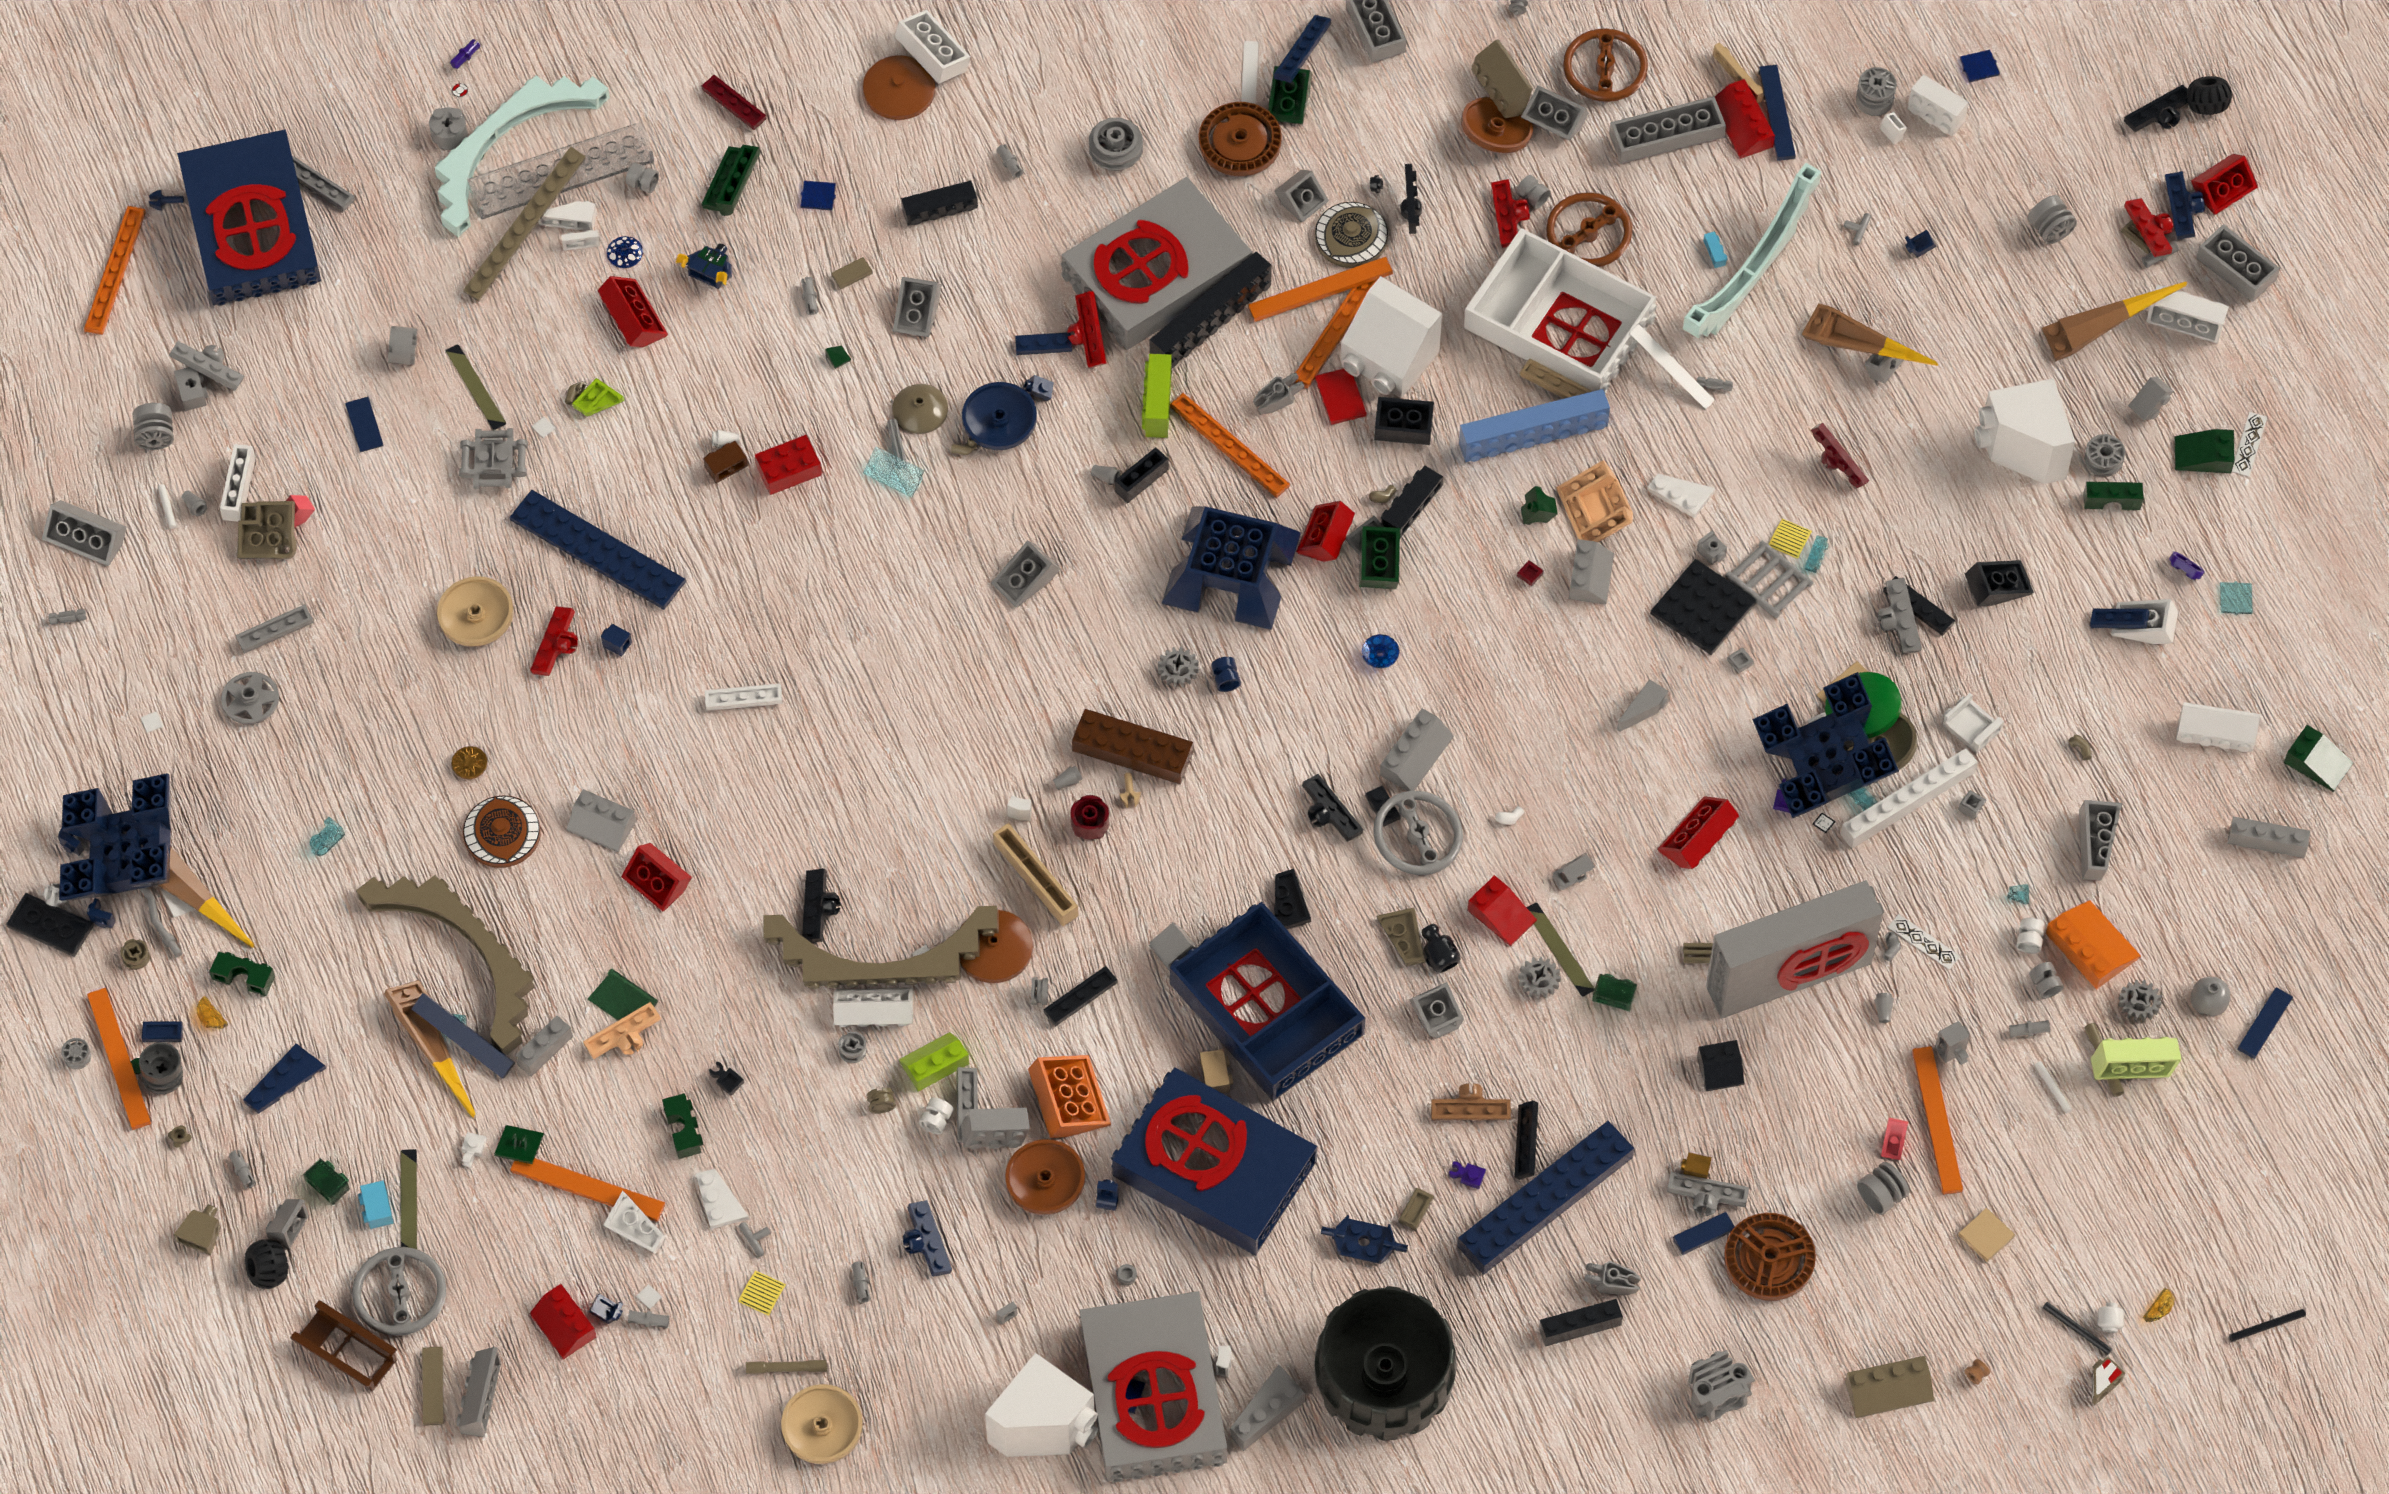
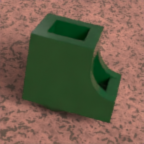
[1521,486,1558,525]

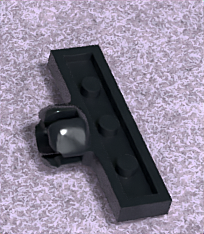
[2124,84,2189,132]
[1400,164,1422,234]
[1302,774,1364,842]
[802,868,841,943]

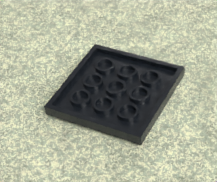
[1650,559,1757,655]

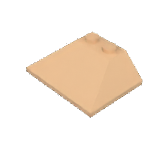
[1556,460,1633,542]

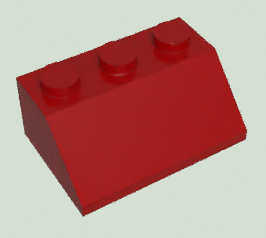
[2191,154,2258,215]
[1296,500,1355,562]
[621,843,692,911]
[530,1284,597,1360]

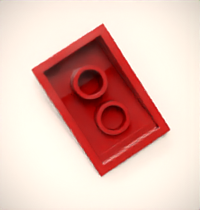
[1467,875,1537,947]

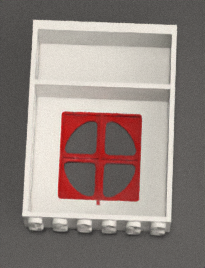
[1464,228,1657,393]

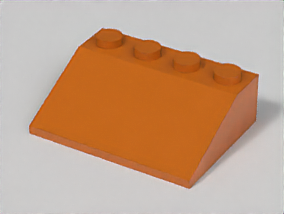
[2045,900,2141,990]
[1028,1055,1111,1138]

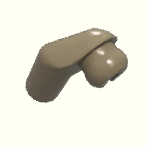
[565,381,588,405]
[2069,735,2092,760]

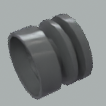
[139,1042,183,1094]

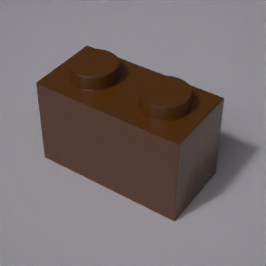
[703,441,748,484]

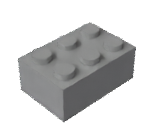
[961,1108,1030,1149]

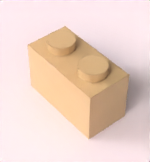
[1200,1049,1233,1093]

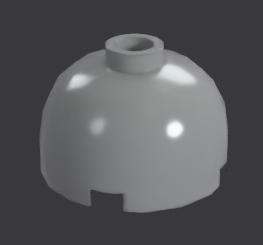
[2191,976,2230,1017]

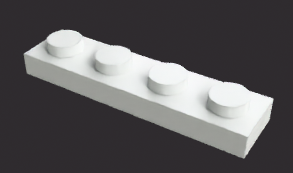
[705,684,783,711]

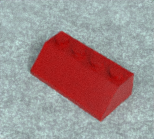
[1715,79,1775,159]
[597,276,668,348]
[1657,796,1739,869]

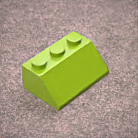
[899,1032,969,1092]

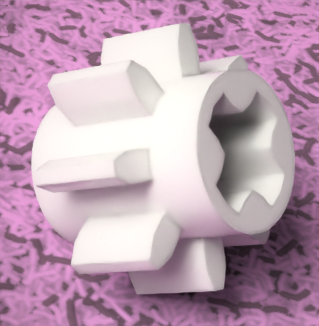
[43,883,67,907]

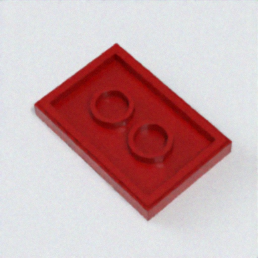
[1315,368,1367,425]

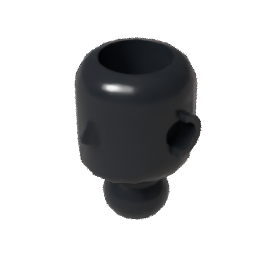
[1421,924,1461,973]

